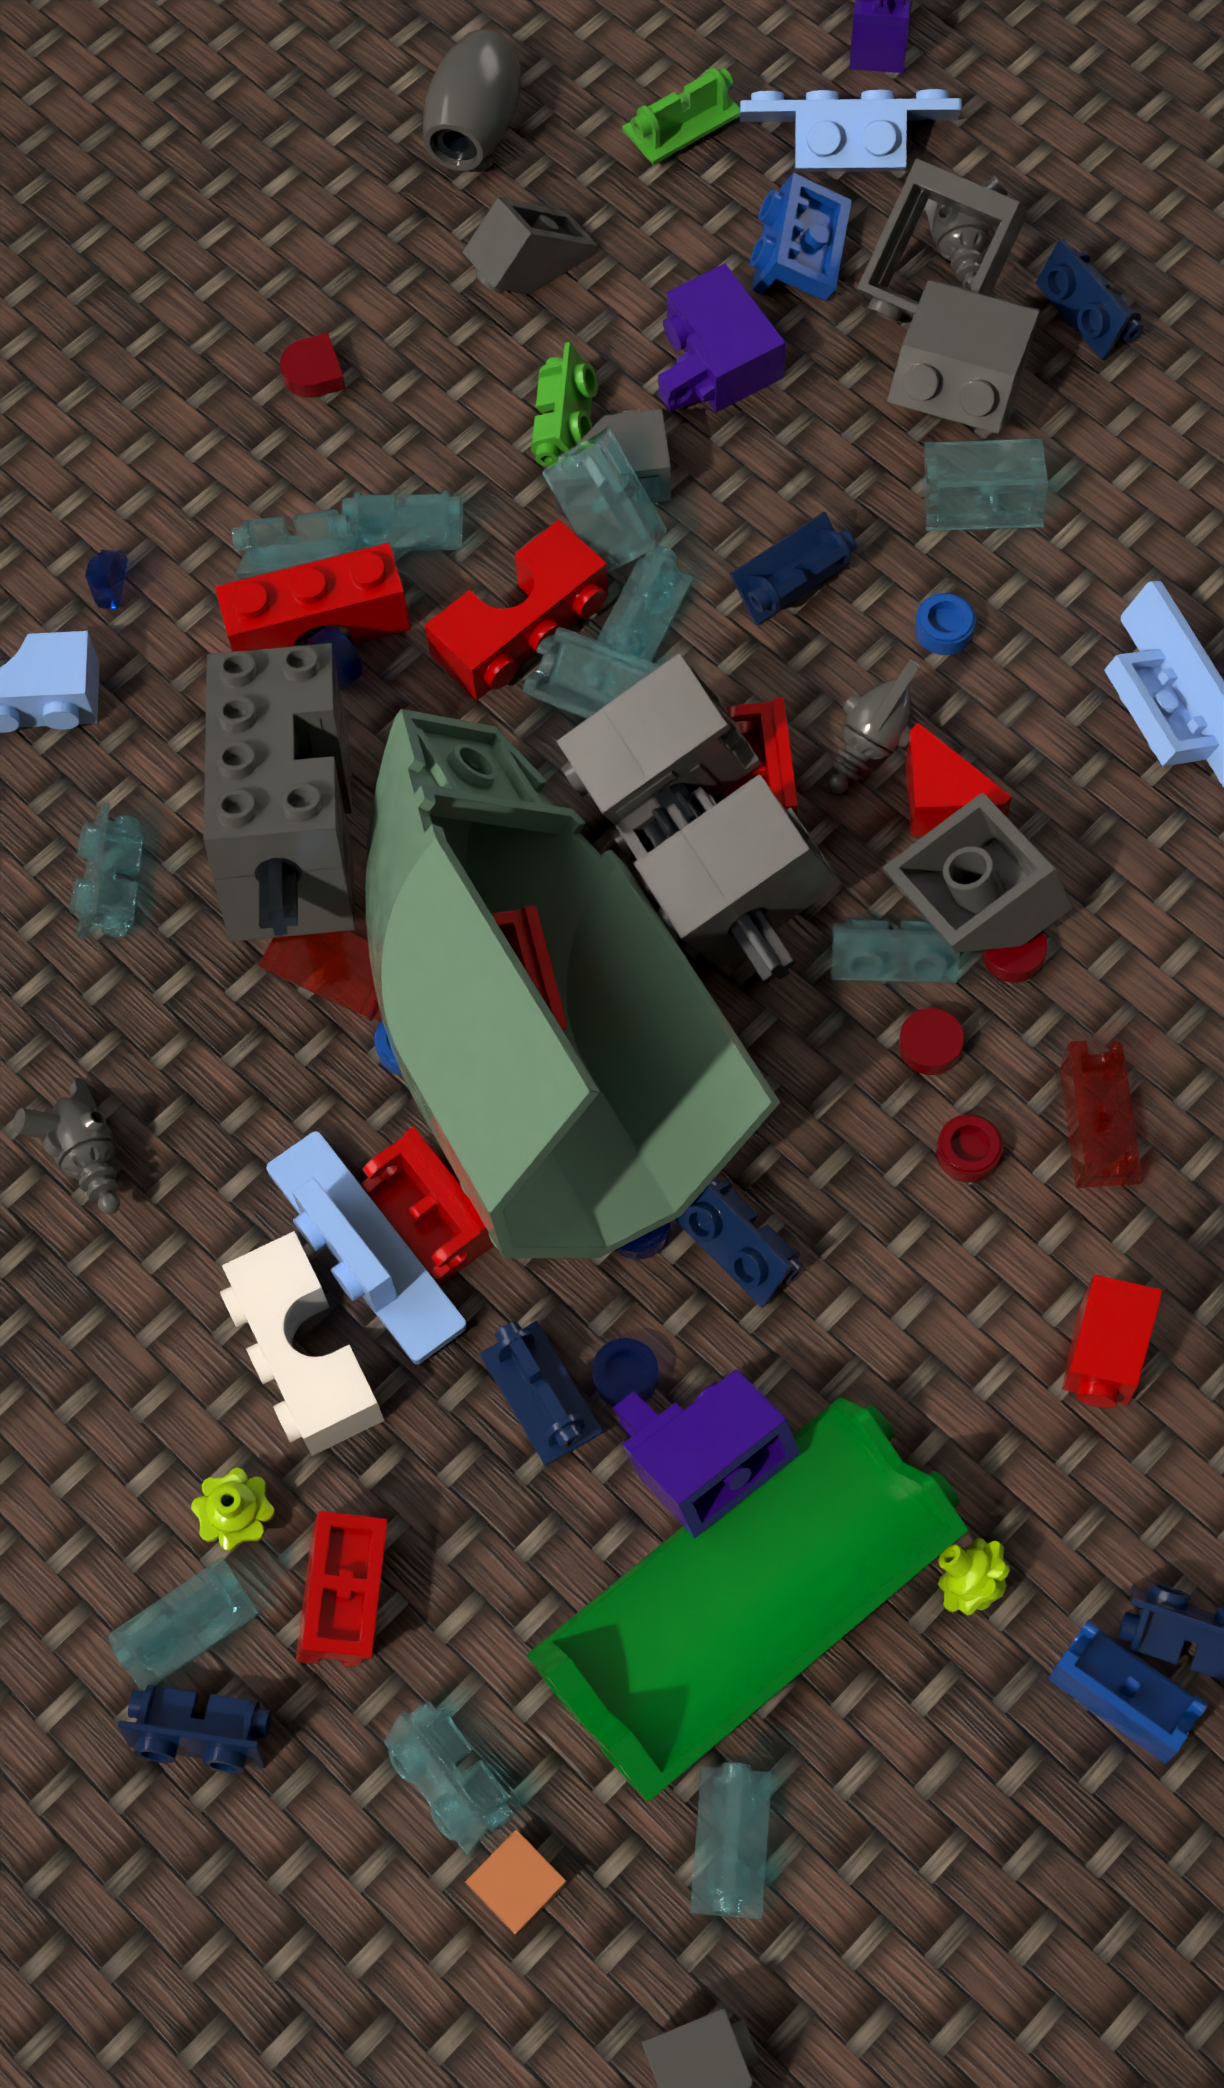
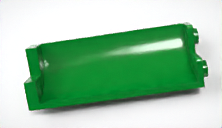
[526,1397,969,1802]

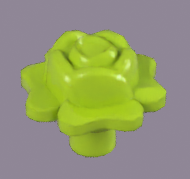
[191,1468,275,1551]
[938,1538,1010,1616]

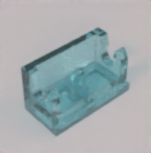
[542,427,667,573]
[922,439,1048,531]
[522,627,660,719]

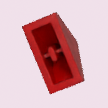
[905,723,1012,836]

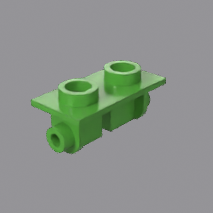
[622,67,740,165]
[531,342,598,466]

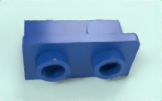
[750,173,852,301]

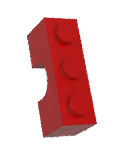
[425,519,608,701]
[215,543,411,652]

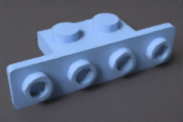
[740,89,962,172]
[1104,581,1224,788]
[266,1131,467,1364]

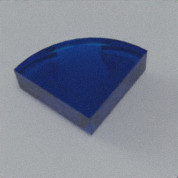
[85,549,128,609]

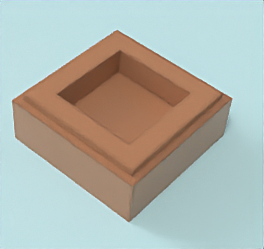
[465,1830,567,1937]

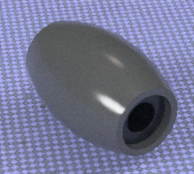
[423,29,521,171]

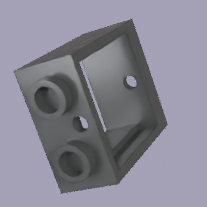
[857,158,1027,323]

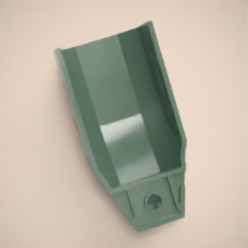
[365,709,781,1258]

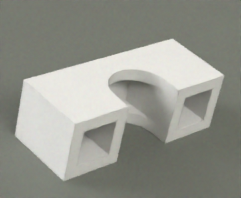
[220,1231,384,1456]

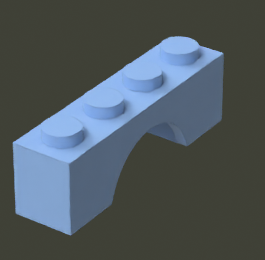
[0,631,100,733]

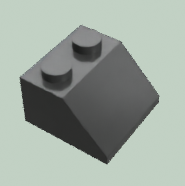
[887,279,1041,434]
[882,792,1072,953]

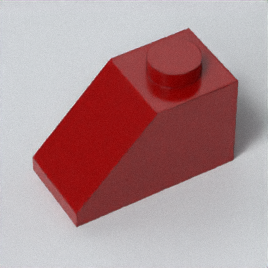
[1062,1274,1162,1408]

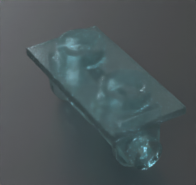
[342,491,464,551]
[232,509,360,580]
[591,546,693,674]
[70,802,144,939]
[831,917,960,983]
[106,1557,260,1691]
[384,1701,514,1855]
[690,1763,772,1920]

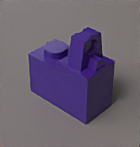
[850,0,912,73]
[658,263,786,412]
[613,1369,800,1539]

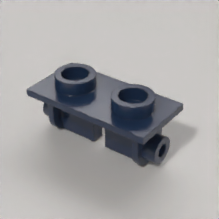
[1035,239,1144,360]
[730,512,857,625]
[675,1178,805,1308]
[479,1321,603,1467]
[1117,1582,1224,1681]
[118,1684,272,1774]

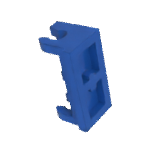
[1048,1619,1208,1764]

